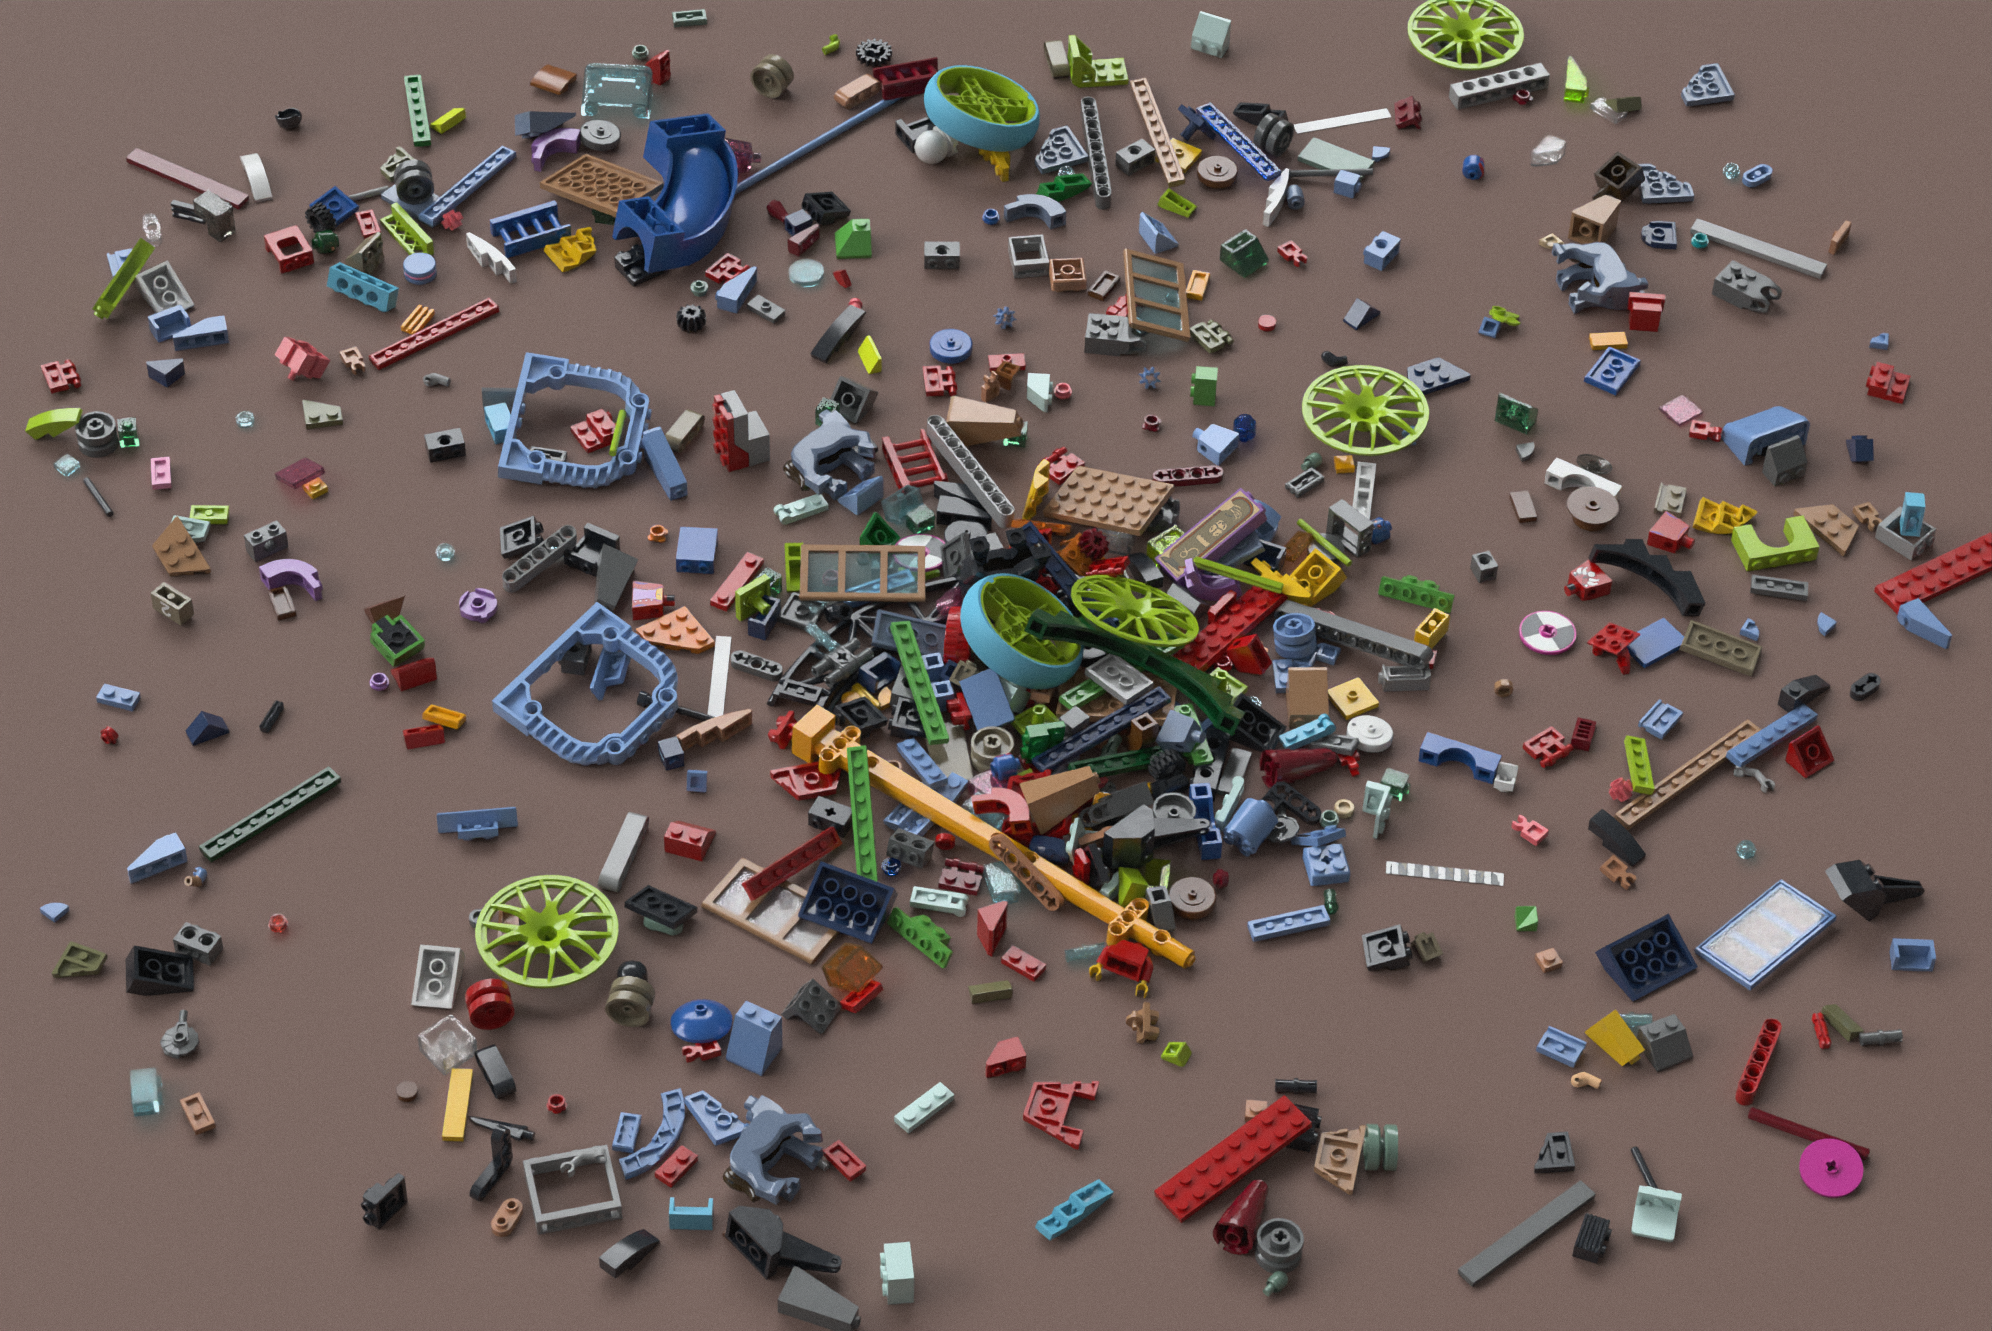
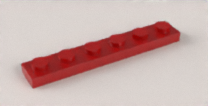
[741,826,842,901]

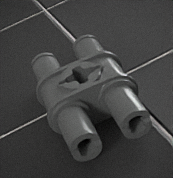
[811,638,874,688]

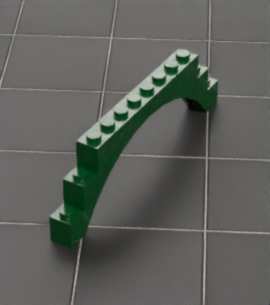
[1024,608,1245,736]

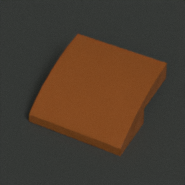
[530,64,577,95]

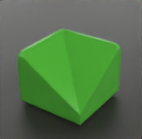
[1514,906,1538,931]

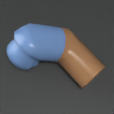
[184,867,207,887]

